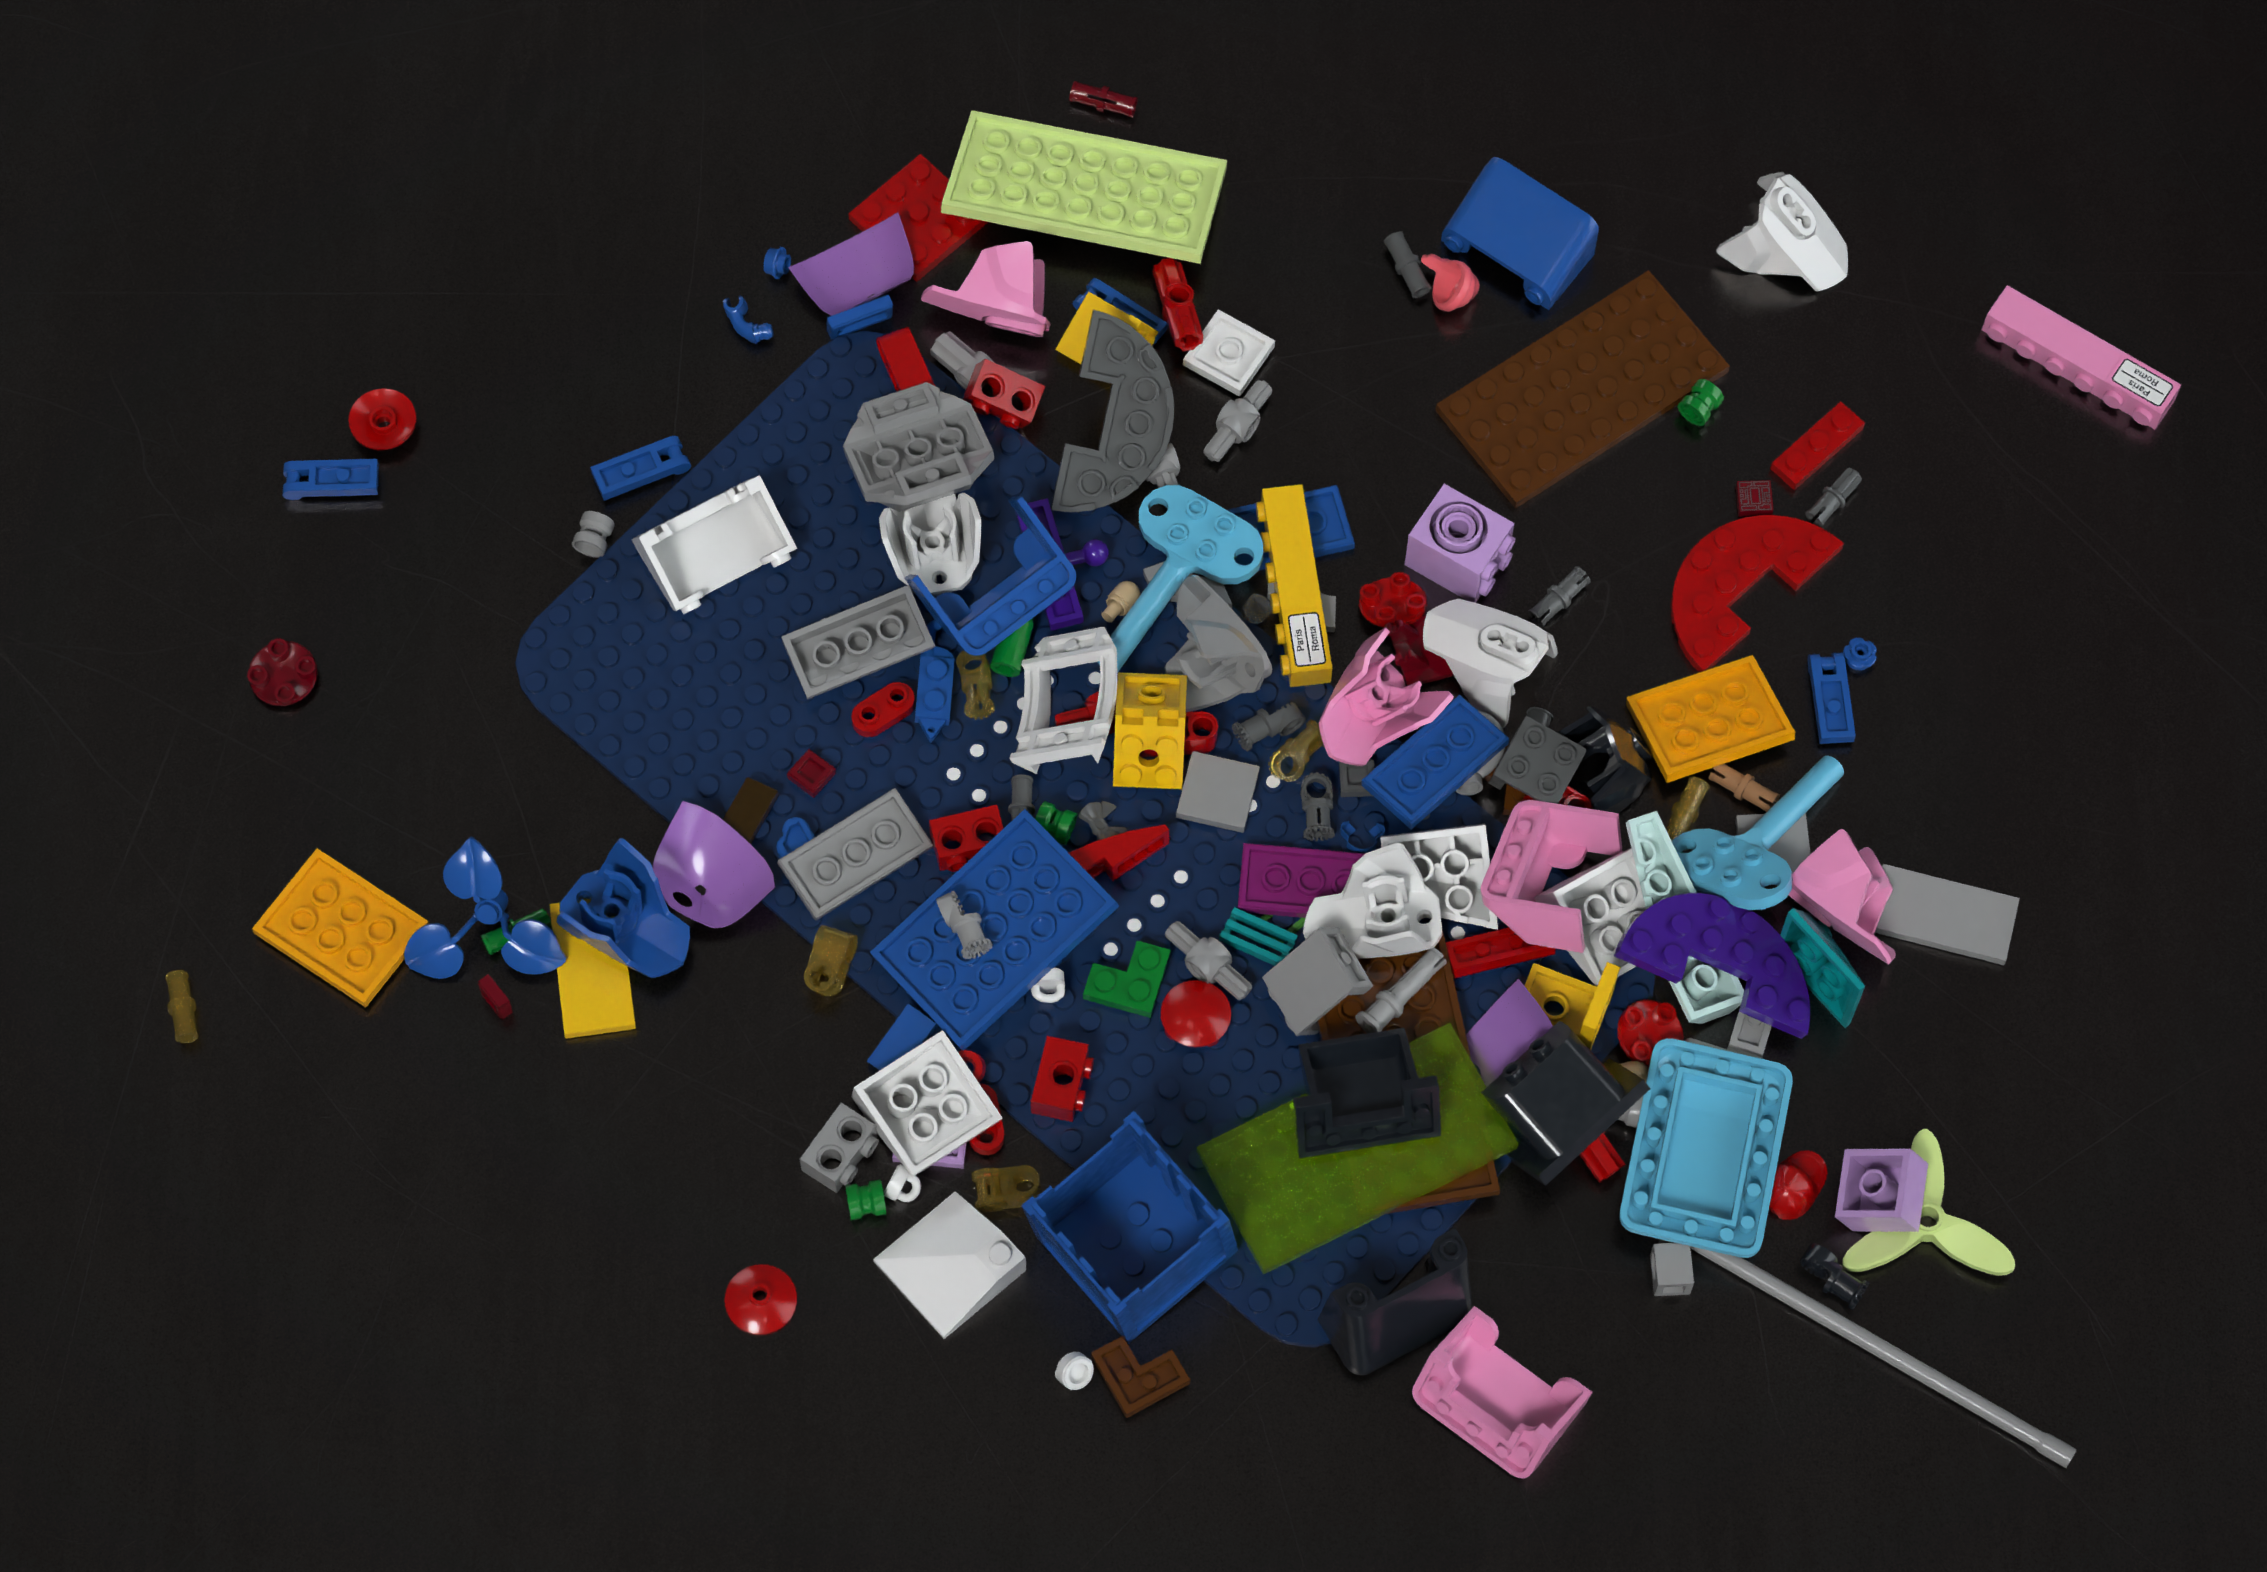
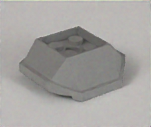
[843,382,994,512]

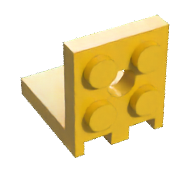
[1055,291,1158,364]
[1113,672,1187,789]
[1524,962,1620,1051]

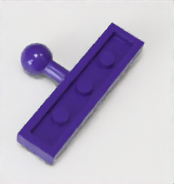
[1015,498,1109,631]

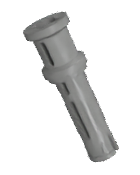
[1355,948,1447,1034]

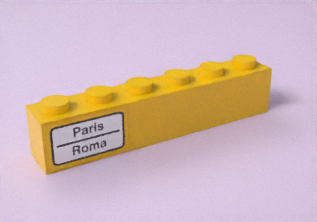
[1256,484,1332,687]

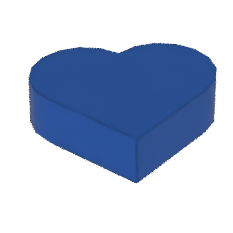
[776,817,815,859]

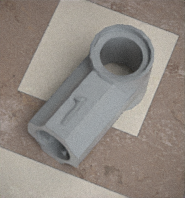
[930,331,994,390]

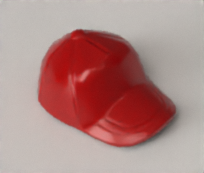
[1769,1150,1828,1220]

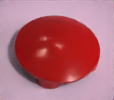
[1359,572,1427,627]
[1160,980,1231,1047]
[1617,1000,1684,1068]

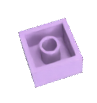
[1835,1149,1928,1232]

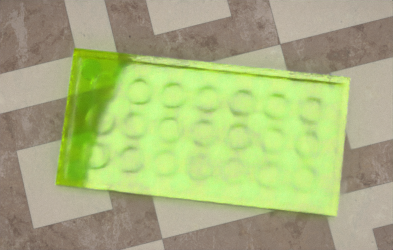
[1197,1023,1519,1275]

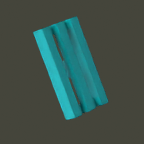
[1219,907,1298,966]

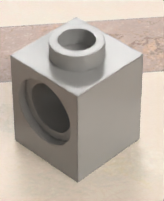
[1650,1240,1694,1296]

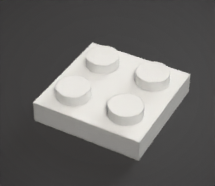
[1183,309,1275,397]

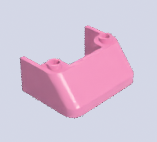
[1481,800,1623,953]

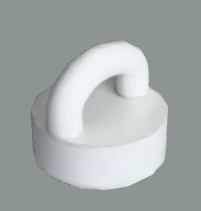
[1031,967,1065,1003]
[883,1164,921,1202]
[1055,1352,1094,1390]

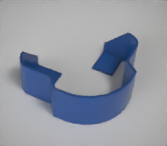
[1340,821,1385,854]

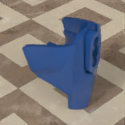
[557,838,690,978]

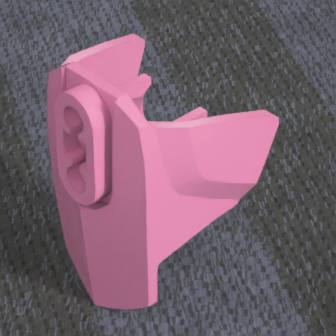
[921,241,1051,337]
[1319,627,1454,766]
[1789,829,1896,964]

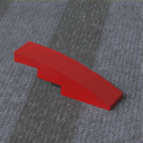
[1069,824,1169,881]

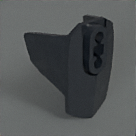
[1557,706,1653,813]

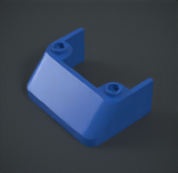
[904,496,1076,656]

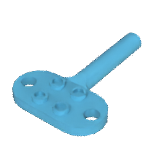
[1097,485,1263,673]
[1672,755,1844,910]

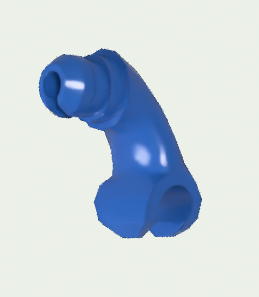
[723,295,773,344]

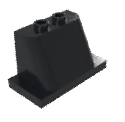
[1481,1021,1650,1186]
[1293,1028,1441,1158]

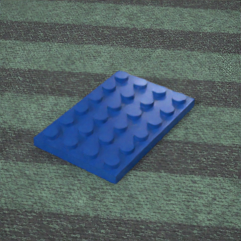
[870,809,1119,1050]

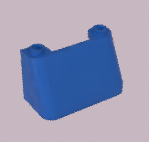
[1441,157,1599,310]

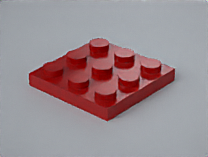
[849,154,988,282]

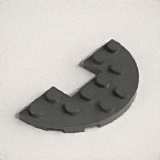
[1051,310,1174,512]

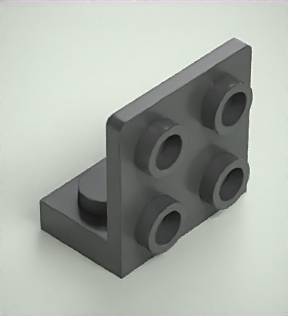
[1488,715,1586,804]

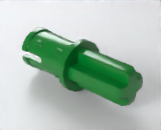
[481,909,552,956]

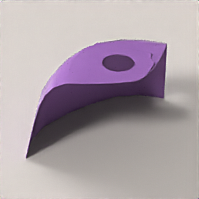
[788,212,914,315]
[653,801,775,928]
[1466,979,1553,1111]

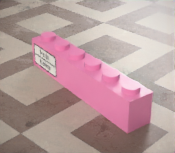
[1982,285,2181,430]

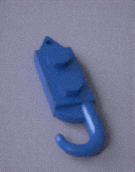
[915,620,955,742]

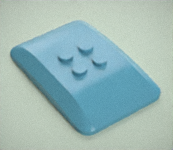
[1619,1038,1793,1258]

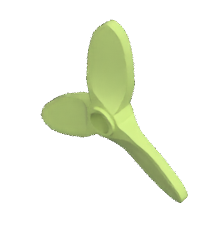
[1842,1129,2015,1276]

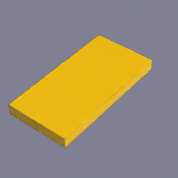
[549,899,636,1039]

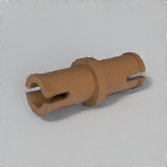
[1709,764,1780,812]

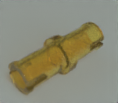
[1665,777,1710,841]
[165,970,199,1043]

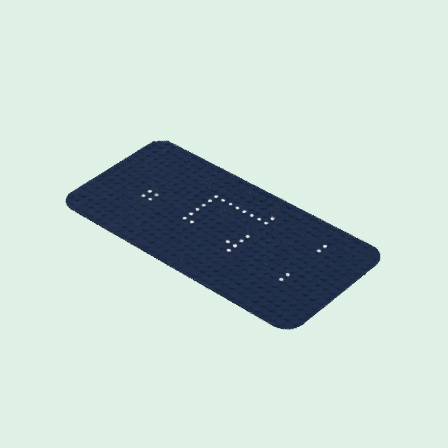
[515,331,1655,1348]

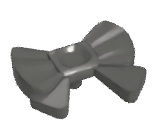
[1078,801,1127,841]

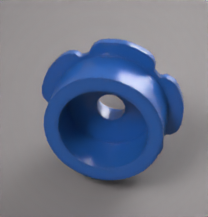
[763,247,791,279]
[1843,637,1877,670]

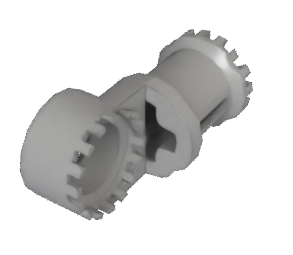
[936,891,992,959]

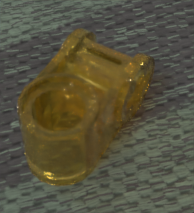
[804,925,858,996]
[971,1165,1042,1213]

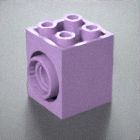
[1405,484,1516,603]

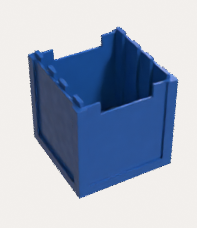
[1021,1111,1239,1344]

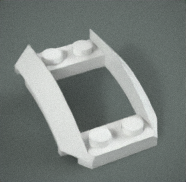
[1010,627,1117,774]

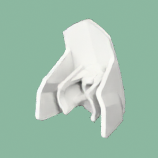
[1716,172,1848,291]
[879,493,981,597]
[1423,599,1558,728]
[1303,843,1443,959]

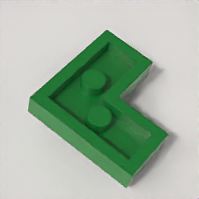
[1083,941,1171,1018]

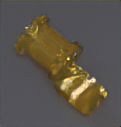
[956,651,995,720]
[1268,720,1324,782]

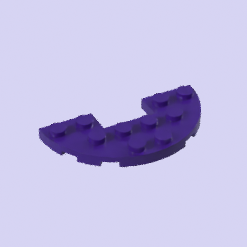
[1614,893,1810,1039]

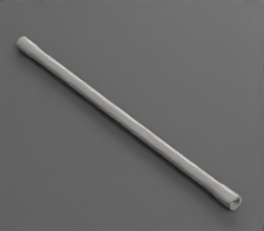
[1690,1246,2077,1468]

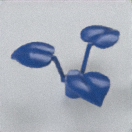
[404,837,567,979]

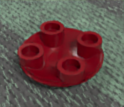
[247,638,317,706]

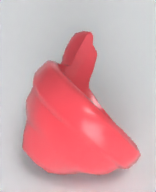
[1421,254,1480,312]

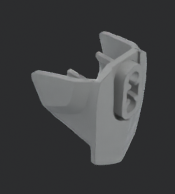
[1165,575,1272,712]

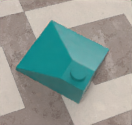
[1780,908,1865,1028]

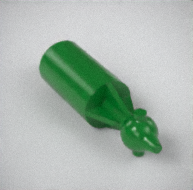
[990,619,1034,677]

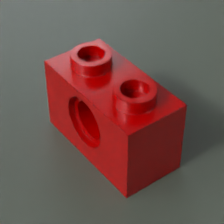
[1031,1036,1094,1122]

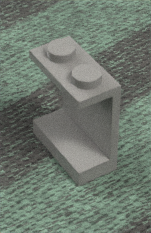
[1262,928,1373,1036]

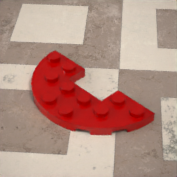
[1671,515,1844,673]

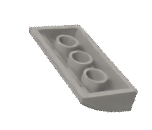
[781,585,935,699]

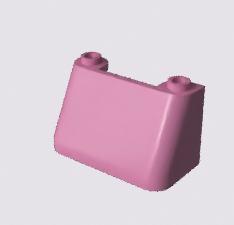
[1412,1306,1593,1479]

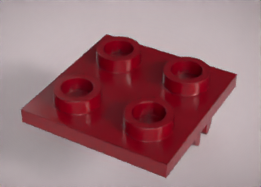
[1383,615,1454,686]

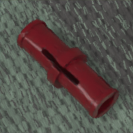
[1069,81,1138,117]

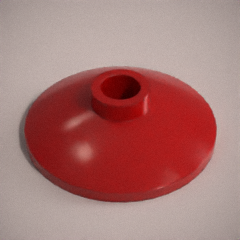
[349,388,417,450]
[725,1264,797,1335]

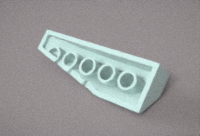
[1626,811,1744,1024]

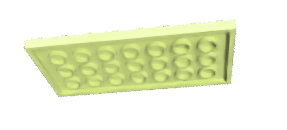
[941,110,1227,264]

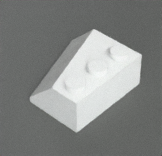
[1380,823,1498,930]

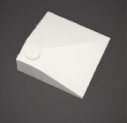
[1534,848,1646,987]
[852,1030,1003,1177]
[873,1191,1026,1339]

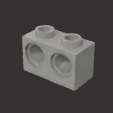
[800,1103,879,1193]

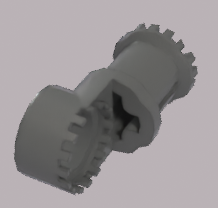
[1232,702,1306,752]
[1300,772,1335,841]

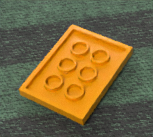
[1626,655,1795,783]
[252,848,429,1008]

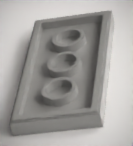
[777,788,933,921]
[1875,864,2020,965]

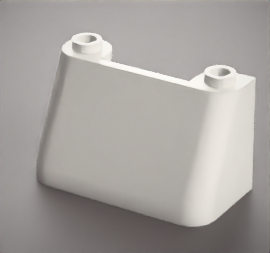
[632,475,797,614]

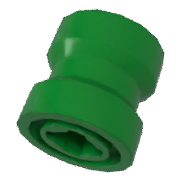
[1678,379,1724,426]
[1035,801,1078,845]
[845,1179,887,1220]

